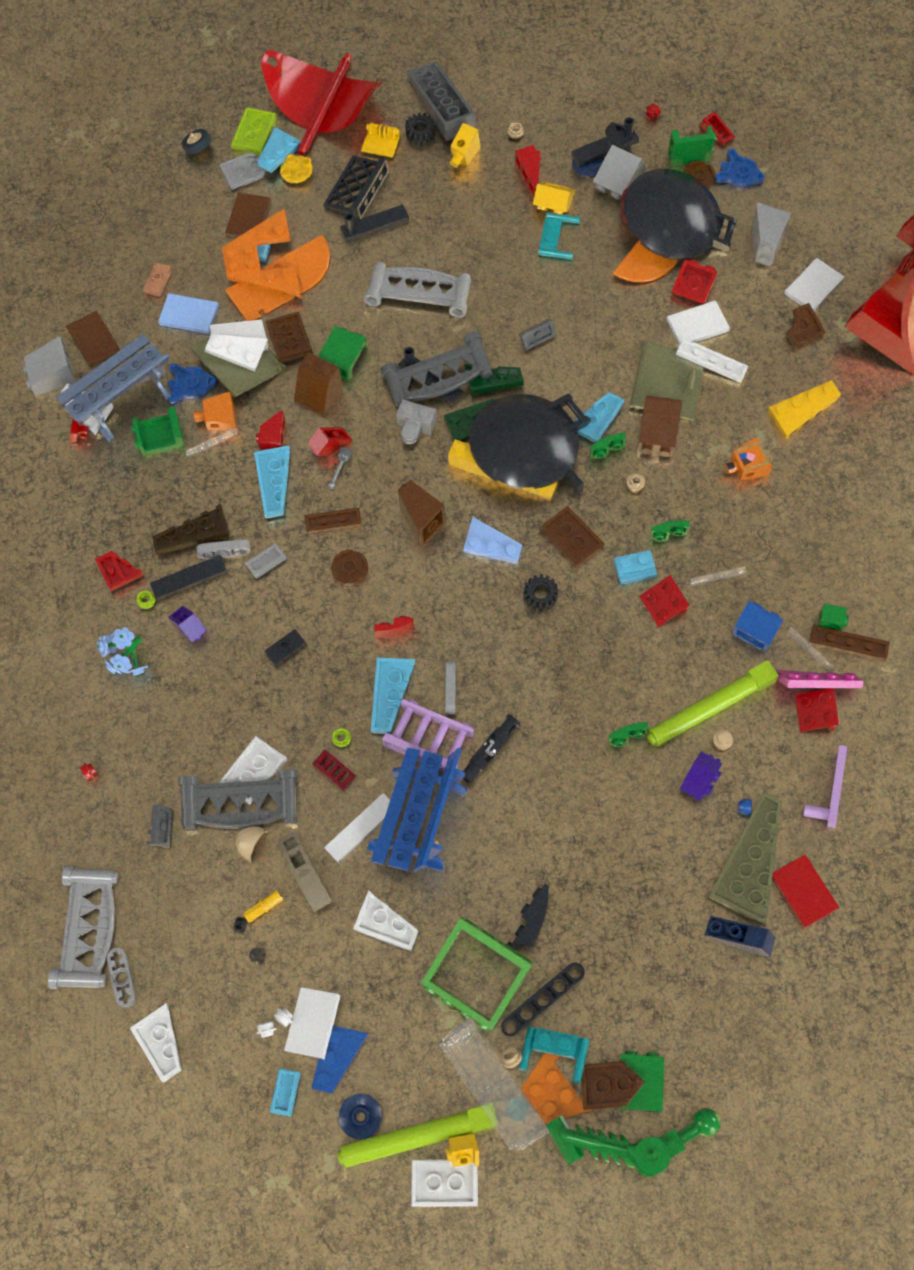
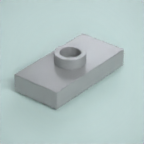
[245,543,287,579]

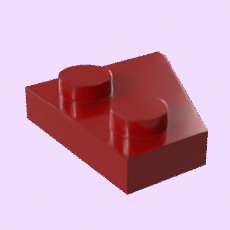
[95,551,144,592]

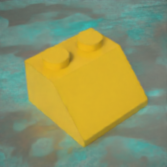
[533,181,576,214]

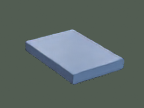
[158,293,219,334]

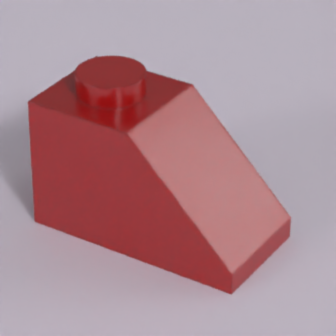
[256,411,286,451]
[308,427,352,456]

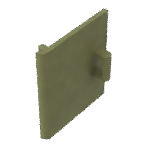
[190,320,286,397]
[629,342,704,421]

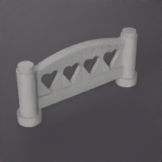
[364,262,471,318]
[48,865,119,989]

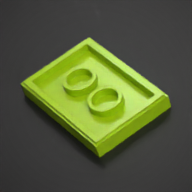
[231,107,278,155]

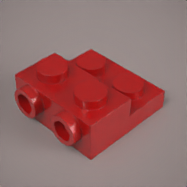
[671,259,718,305]

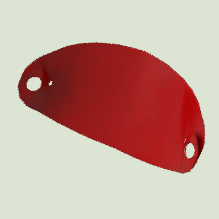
[261,50,384,133]

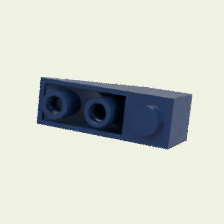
[705,916,776,957]

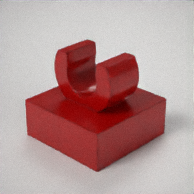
[69,419,88,443]

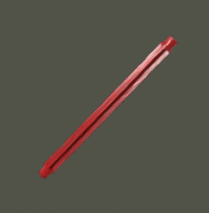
[298,53,352,156]

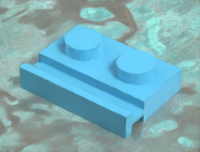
[614,550,658,585]

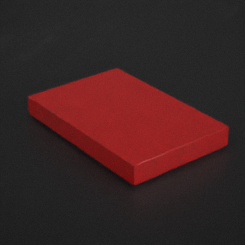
[772,855,840,929]

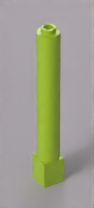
[646,660,779,747]
[337,1103,498,1168]

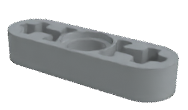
[196,539,251,559]
[445,661,456,715]
[107,948,137,1009]

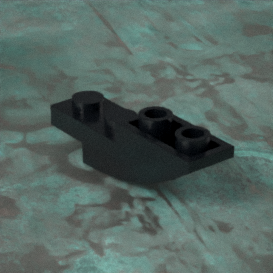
[503,884,549,964]

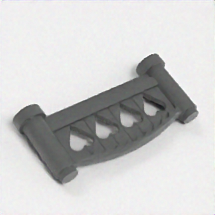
[380,331,493,409]
[178,769,298,830]

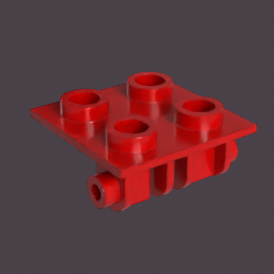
[639,575,690,627]
[795,688,840,732]

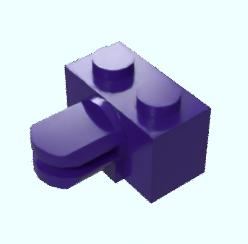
[680,751,723,801]

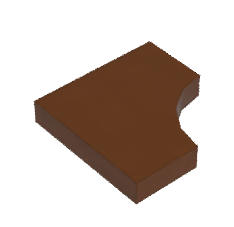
[786,303,826,349]

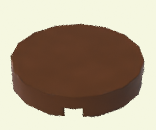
[683,161,716,189]
[331,550,369,586]

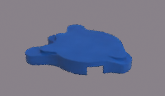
[715,149,765,188]
[168,363,217,404]

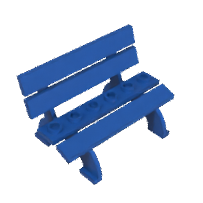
[367,748,467,872]

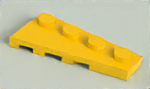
[768,380,841,439]

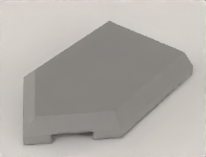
[219,153,266,190]

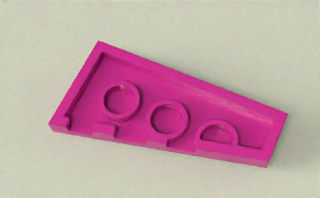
[775,669,863,688]

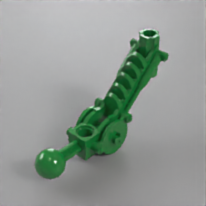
[546,1108,721,1178]

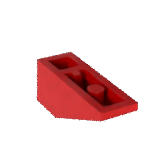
[515,144,542,197]

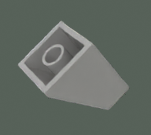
[593,145,646,200]
[751,203,791,266]
[23,336,76,396]

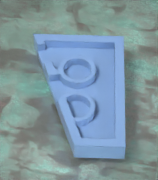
[463,517,522,564]

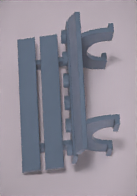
[56,334,172,442]

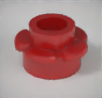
[646,103,661,120]
[79,762,96,781]

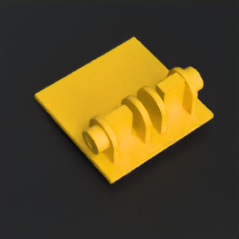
[361,122,402,158]

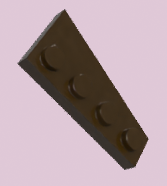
[152,504,229,555]

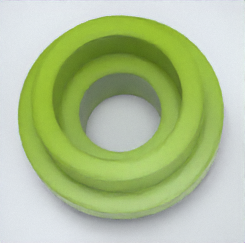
[136,590,156,609]
[332,728,351,747]

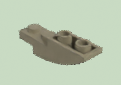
[278,831,333,912]

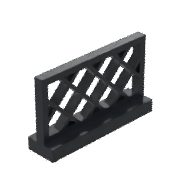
[323,155,390,220]

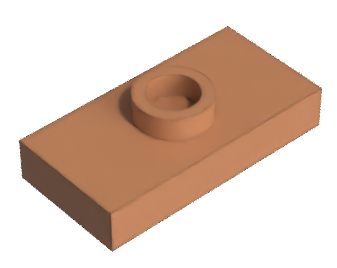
[143,262,173,297]

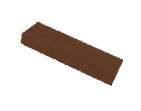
[304,507,362,534]

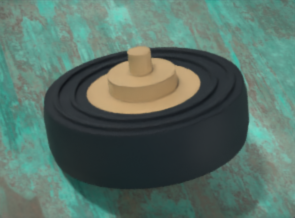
[181,129,211,155]

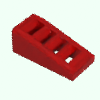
[699,111,735,146]

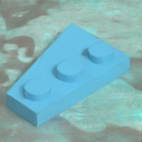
[258,127,301,173]
[574,392,625,443]

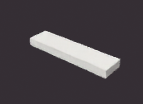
[675,338,748,383]
[324,793,390,863]

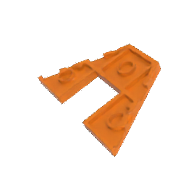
[222,209,301,299]

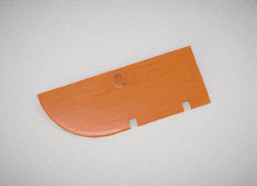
[225,234,330,321]
[612,240,679,282]

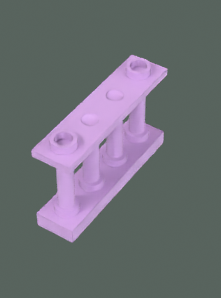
[382,699,474,772]

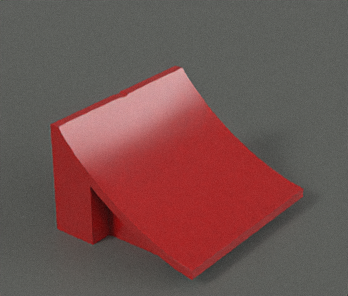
[844,214,914,375]

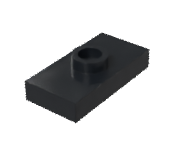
[264,629,307,667]

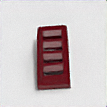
[312,749,356,791]

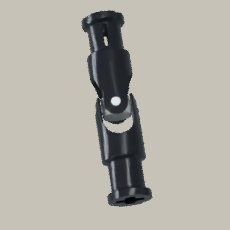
[463,714,521,785]

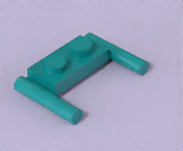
[538,212,580,260]
[518,1027,590,1083]

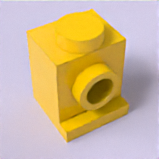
[445,1133,479,1167]

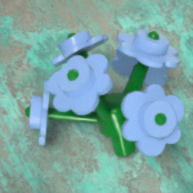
[97,627,148,676]

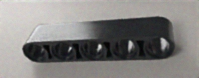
[501,962,585,1039]

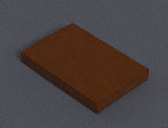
[225,192,271,238]
[66,311,120,367]
[266,311,313,364]
[539,506,605,568]

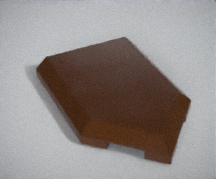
[581,1061,645,1110]

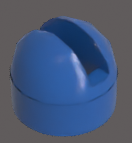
[737,799,752,816]

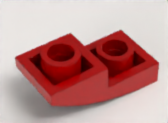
[374,616,414,638]

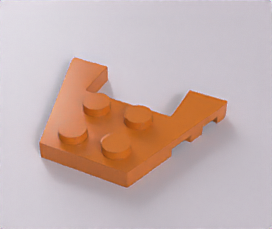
[521,1053,594,1124]

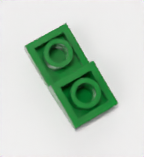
[590,432,626,459]
[649,520,690,542]
[608,722,648,747]

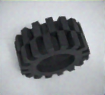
[405,113,435,145]
[524,574,558,611]

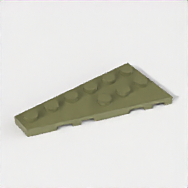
[709,792,782,927]

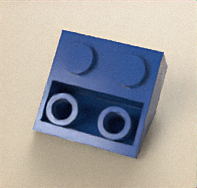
[732,601,783,653]

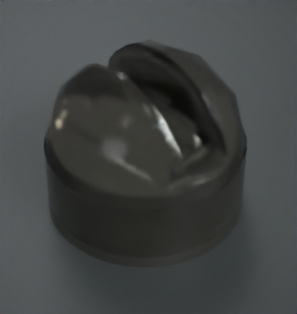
[249,947,266,965]

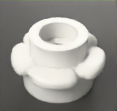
[274,1008,293,1028]
[256,1021,276,1038]

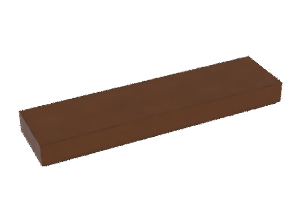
[809,625,890,662]

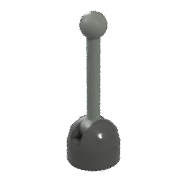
[328,447,353,489]

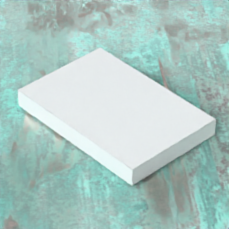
[784,258,845,311]
[667,300,730,345]
[210,320,268,351]
[219,736,287,806]
[284,987,341,1059]
[411,1159,478,1207]

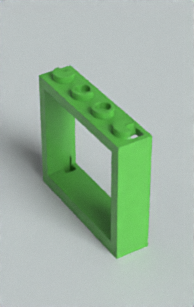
[421,917,534,1031]

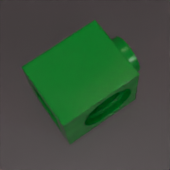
[818,603,849,631]

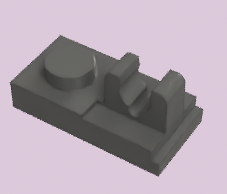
[519,319,556,351]
[147,804,172,848]

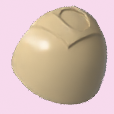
[235,826,268,862]

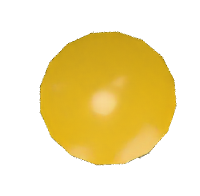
[280,154,313,183]

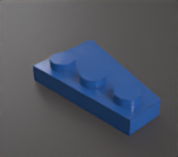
[311,1025,369,1094]

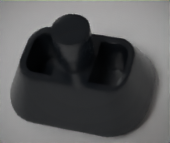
[233,916,247,933]

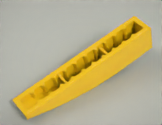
[448,439,557,499]

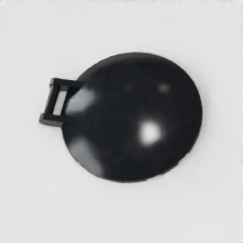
[623,169,738,260]
[469,393,591,489]

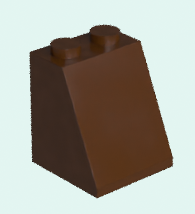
[294,352,343,417]
[637,395,682,457]
[398,480,446,547]

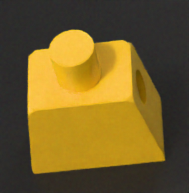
[449,123,481,168]

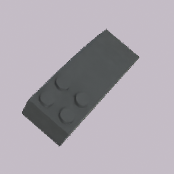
[407,61,477,141]

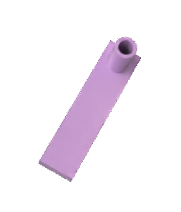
[804,745,847,828]

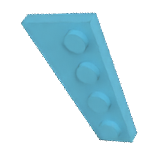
[254,445,291,519]
[371,658,416,734]

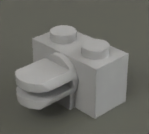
[396,399,437,444]

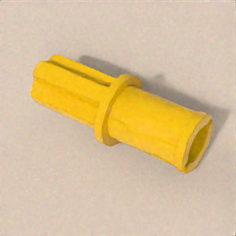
[243,890,283,923]

